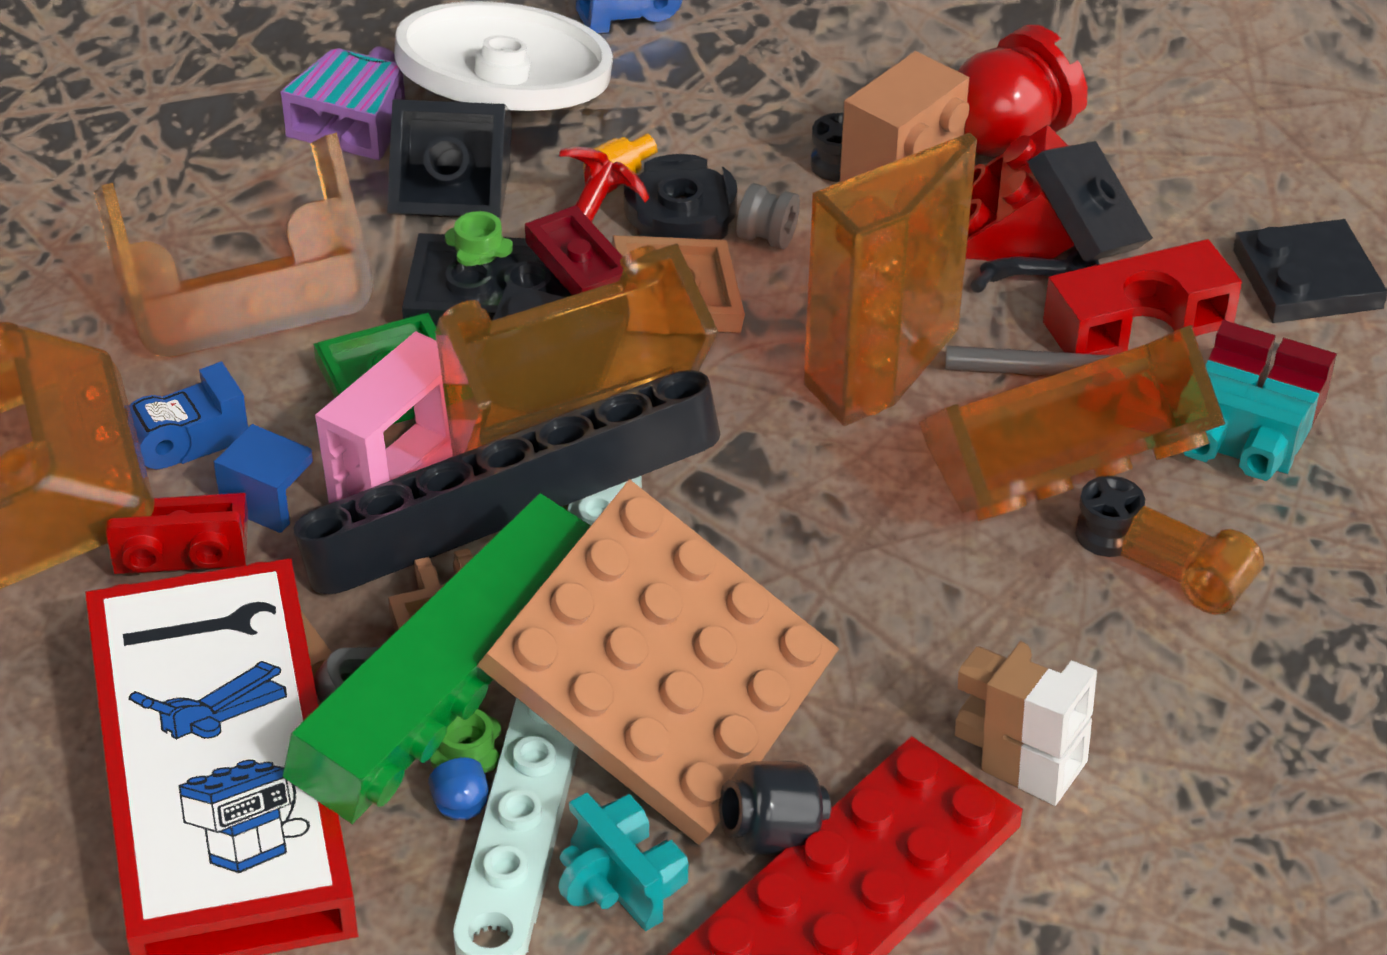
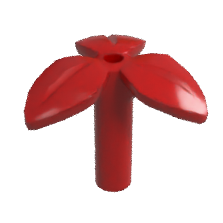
[559,147,649,222]

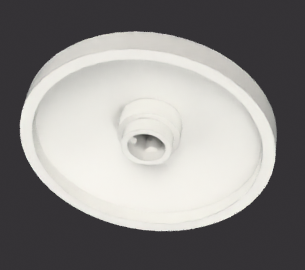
[394,1,613,111]

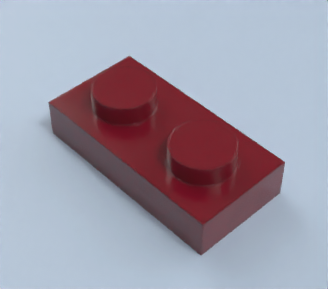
[524,205,635,304]

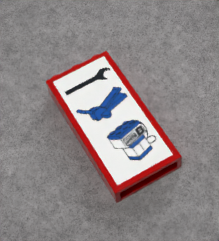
[85,558,359,955]

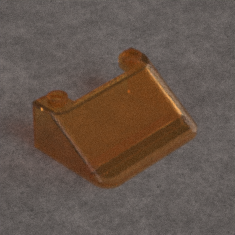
[436,243,718,457]

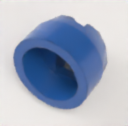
[428,758,489,820]

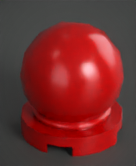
[958,25,1088,158]

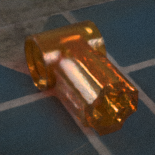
[1121,506,1264,615]

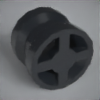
[811,113,844,182]
[1075,475,1146,557]

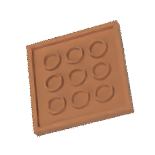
[477,479,839,845]

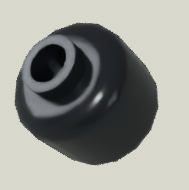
[719,761,831,855]

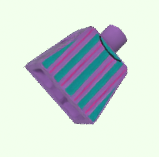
[281,47,405,161]

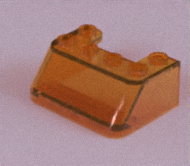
[919,325,1225,521]

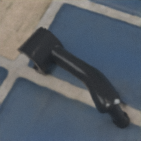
[971,251,1100,293]

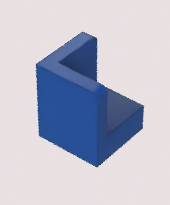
[214,424,313,533]

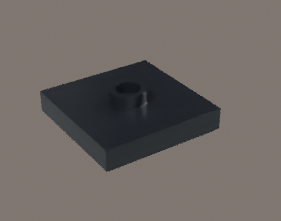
[1028,141,1153,262]

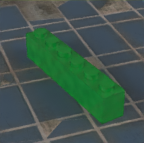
[283,493,591,824]

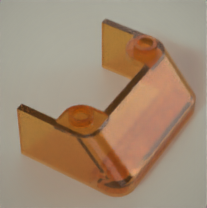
[94,133,374,357]
[0,322,154,589]

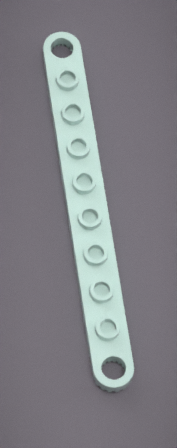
[454,476,642,955]

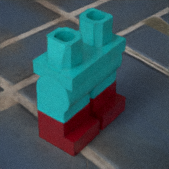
[1180,320,1337,481]

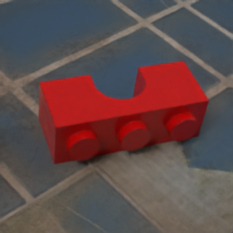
[1043,239,1242,356]

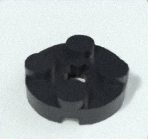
[624,154,737,240]

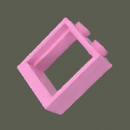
[315,331,475,504]

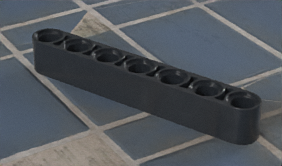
[293,370,721,594]

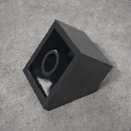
[387,99,512,218]

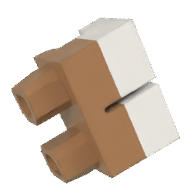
[955,641,1097,806]

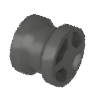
[737,183,800,250]

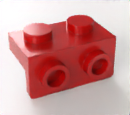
[106,493,248,574]

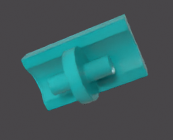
[558,792,689,932]

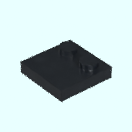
[1233,219,1387,323]

